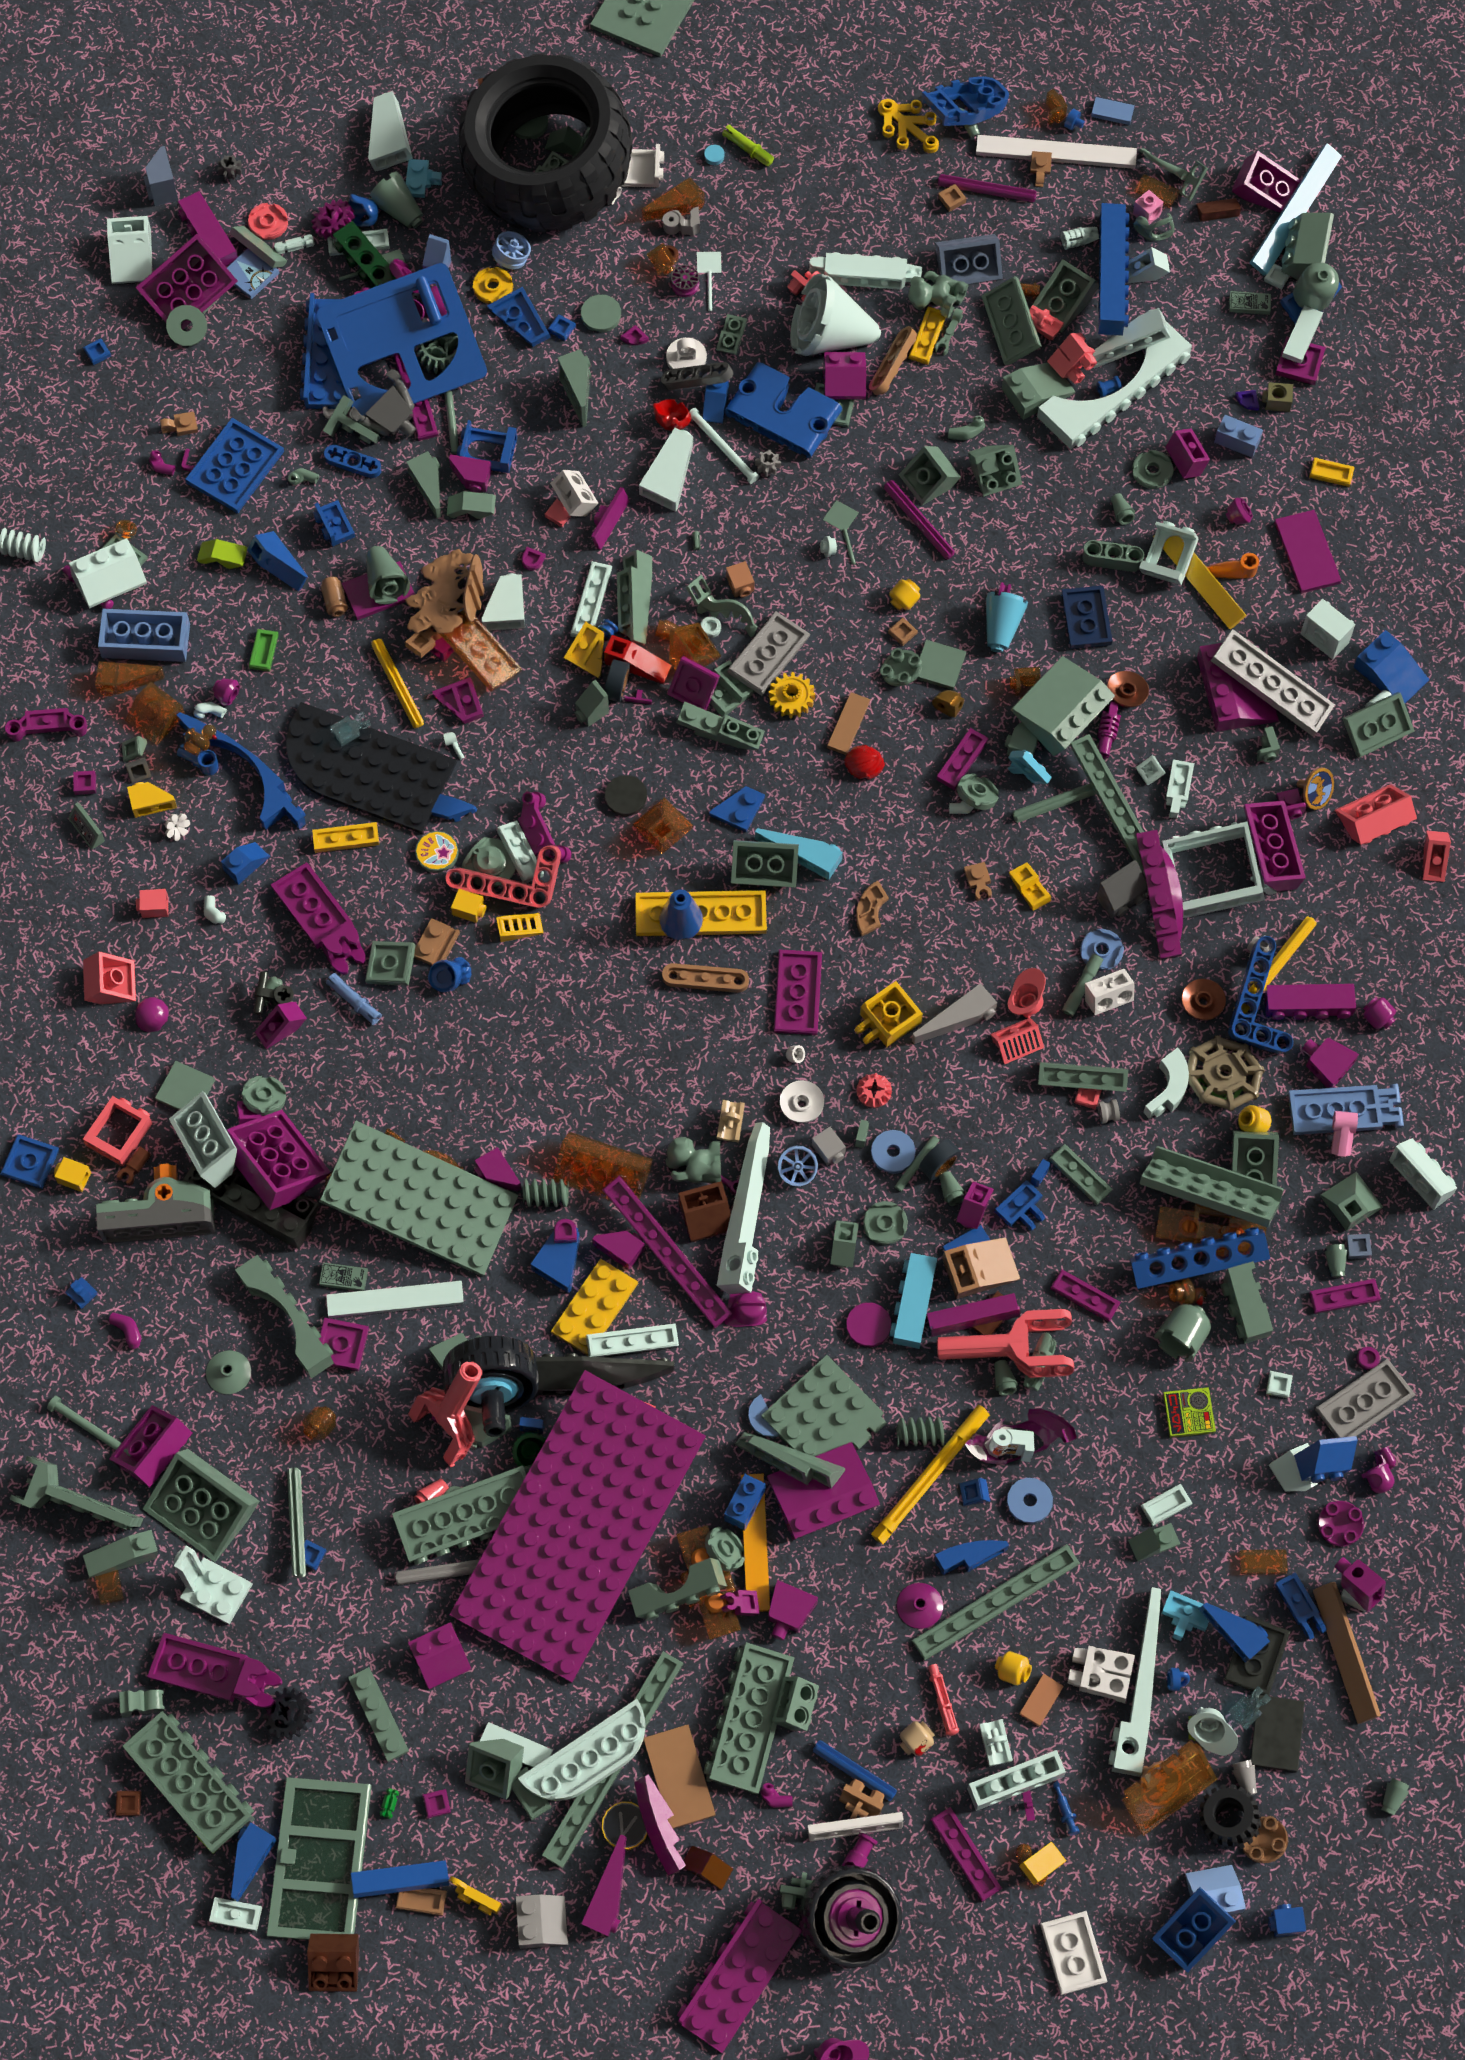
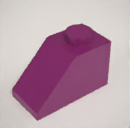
[449,454,491,493]
[255,1002,307,1049]
[474,1147,521,1192]
[956,1181,994,1229]
[592,1231,645,1270]

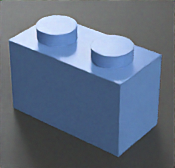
[1214,415,1263,458]

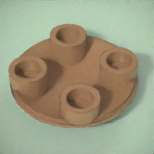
[1243,1816,1288,1863]

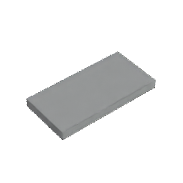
[727,611,810,696]
[1315,1359,1416,1438]

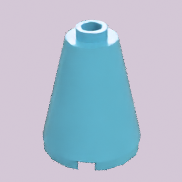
[986,592,1028,653]

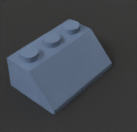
[935,234,1003,284]

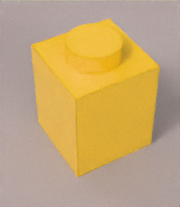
[451,889,486,923]
[54,1157,91,1192]

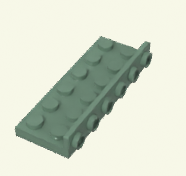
[1140,1146,1284,1228]
[392,1466,526,1565]
[703,1642,795,1795]
[123,1711,255,1853]

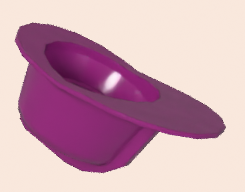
[725,1291,767,1327]
[814,2038,869,2060]

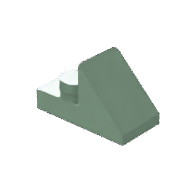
[1128,1523,1180,1562]

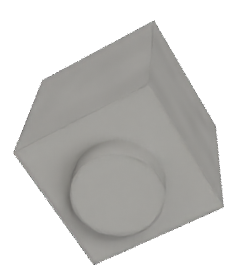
[812,1127,846,1166]

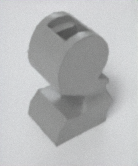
[662,207,701,236]

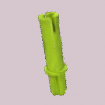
[722,125,774,166]

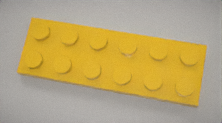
[636,890,767,936]

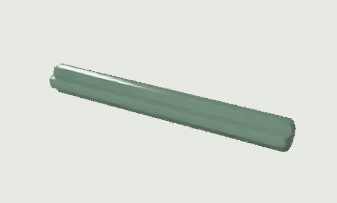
[1012,783,1096,823]
[287,1468,306,1578]

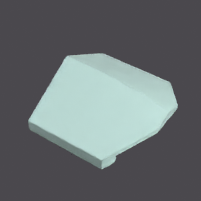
[1269,1443,1318,1492]

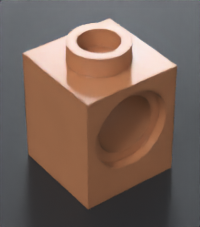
[726,561,755,597]

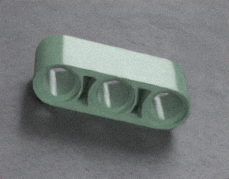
[1082,540,1144,572]

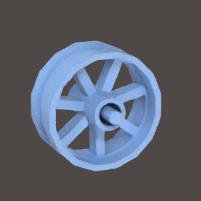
[492,231,531,269]
[778,1146,818,1186]

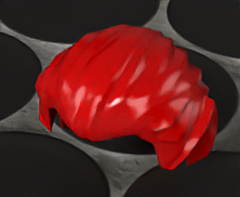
[652,399,691,431]
[844,745,885,780]

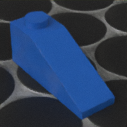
[1199,1603,1270,1663]
[231,1822,277,1902]

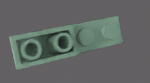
[676,702,765,751]

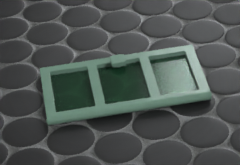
[267,1777,372,1940]

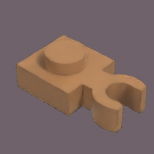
[405,626,443,658]
[964,862,992,901]

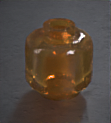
[302,1406,336,1440]

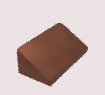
[1196,198,1241,222]

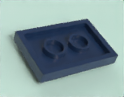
[1061,585,1113,649]

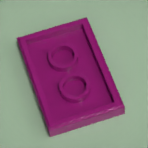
[342,561,415,620]

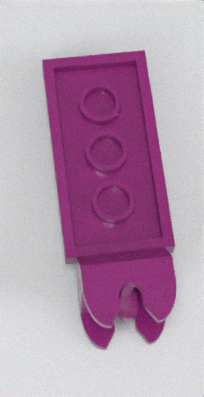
[271,862,366,974]
[147,1633,282,1708]

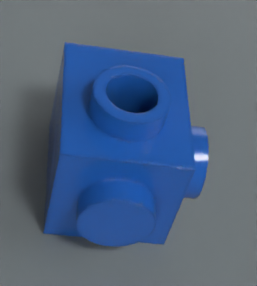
[1268,1904,1306,1937]

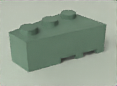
[1221,1261,1273,1344]

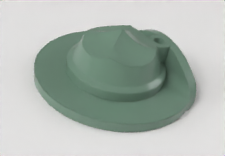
[462,837,516,887]

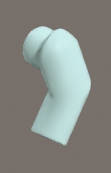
[193,702,227,719]
[949,801,974,814]
[204,896,226,924]

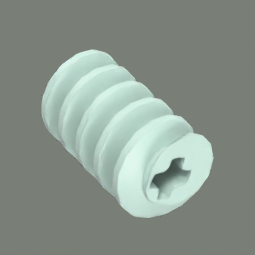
[0,528,46,562]

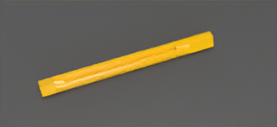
[871,1405,990,1544]

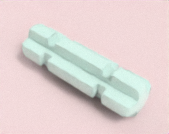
[274,234,314,254]

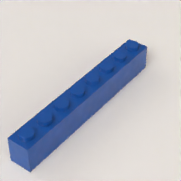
[1098,203,1129,336]

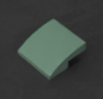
[710,660,755,717]

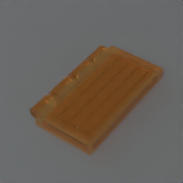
[1122,1740,1217,1836]

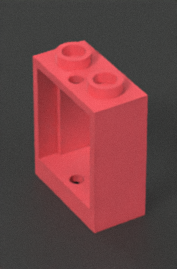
[83,1096,152,1167]

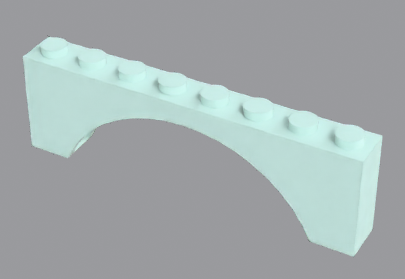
[1037,322,1192,449]

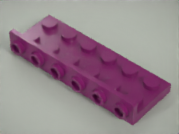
[677,1899,802,2054]

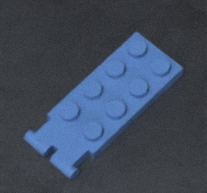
[1288,1084,1404,1135]

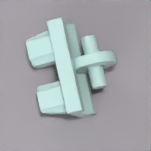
[979,1719,1013,1767]

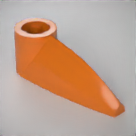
[1206,553,1259,579]

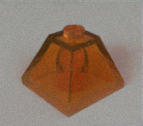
[669,623,721,671]

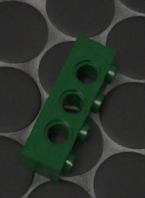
[333,221,397,289]

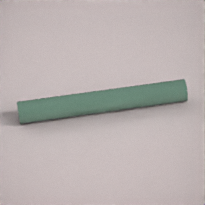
[894,1135,939,1192]

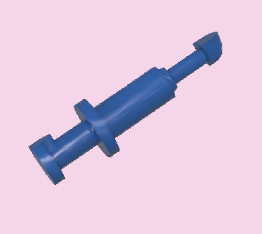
[1053,1780,1080,1836]

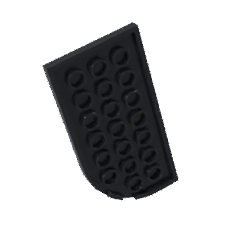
[286,702,457,834]

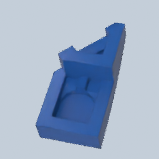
[431,794,477,822]

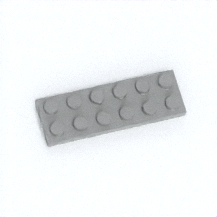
[1211,629,1335,736]

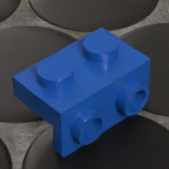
[313,500,355,547]

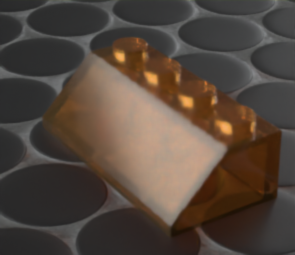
[553,1132,653,1200]

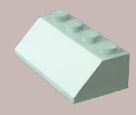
[169,1091,237,1188]

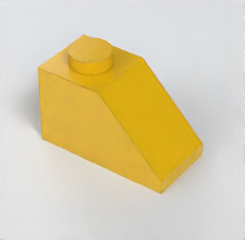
[127,782,177,818]

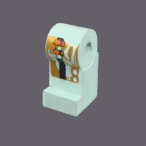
[989,1429,1034,1462]

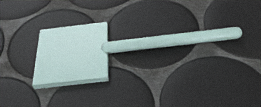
[697,252,721,311]

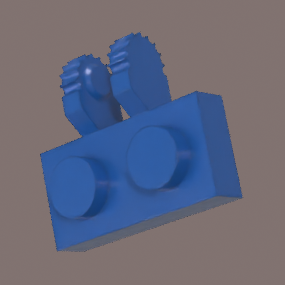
[995,1180,1045,1231]

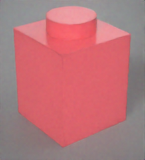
[136,889,168,918]

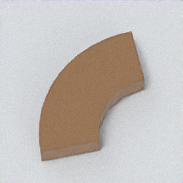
[856,881,889,936]

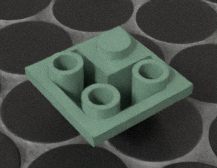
[968,445,1022,496]
[1320,1171,1383,1231]

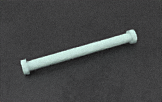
[689,408,759,484]

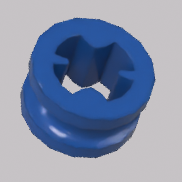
[598,619,619,639]

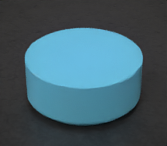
[704,145,724,165]

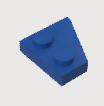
[709,786,765,832]

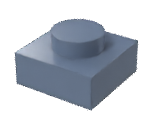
[1346,1234,1372,1259]

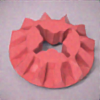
[857,1073,892,1108]

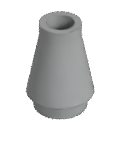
[1232,1760,1257,1795]

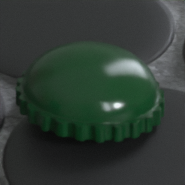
[511,1432,546,1467]

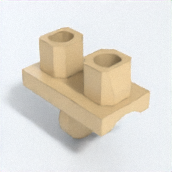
[717,1100,745,1142]

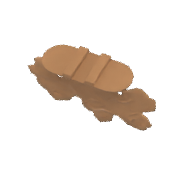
[405,549,485,633]

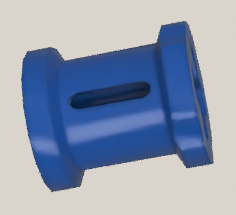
[1096,376,1122,398]

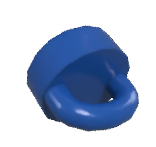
[1167,1668,1190,1691]

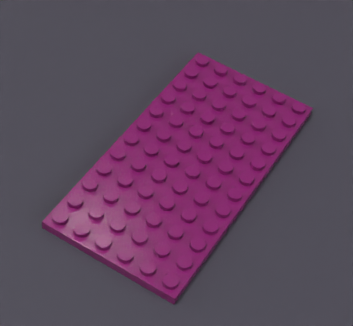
[450,1370,706,1682]

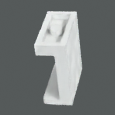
[622,144,664,187]

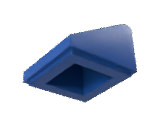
[960,1478,990,1506]

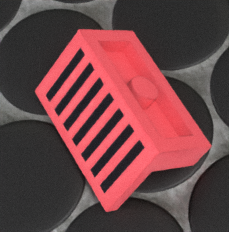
[990,1018,1044,1064]

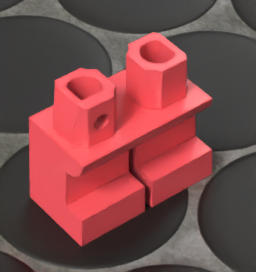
[1047,333,1097,384]

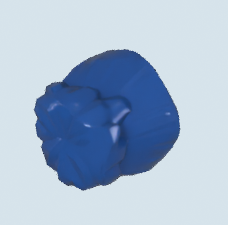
[428,957,471,993]

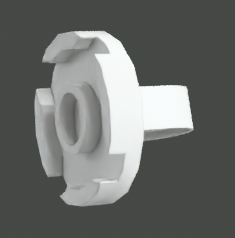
[666,337,707,376]

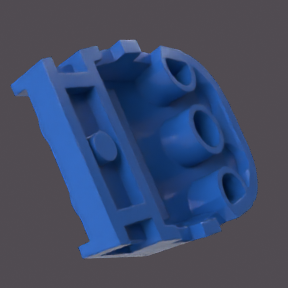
[922,76,1009,126]

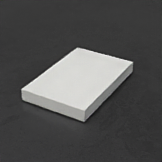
[1040,1911,1107,1995]

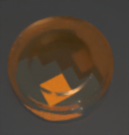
[115,520,137,540]

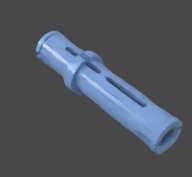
[326,973,382,1025]

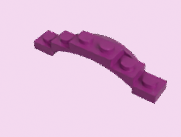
[1136,830,1183,959]

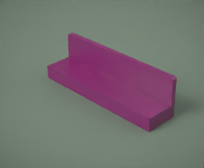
[927,1293,1020,1337]

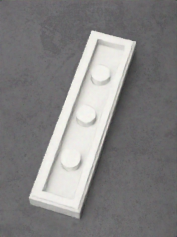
[808,1812,903,1841]

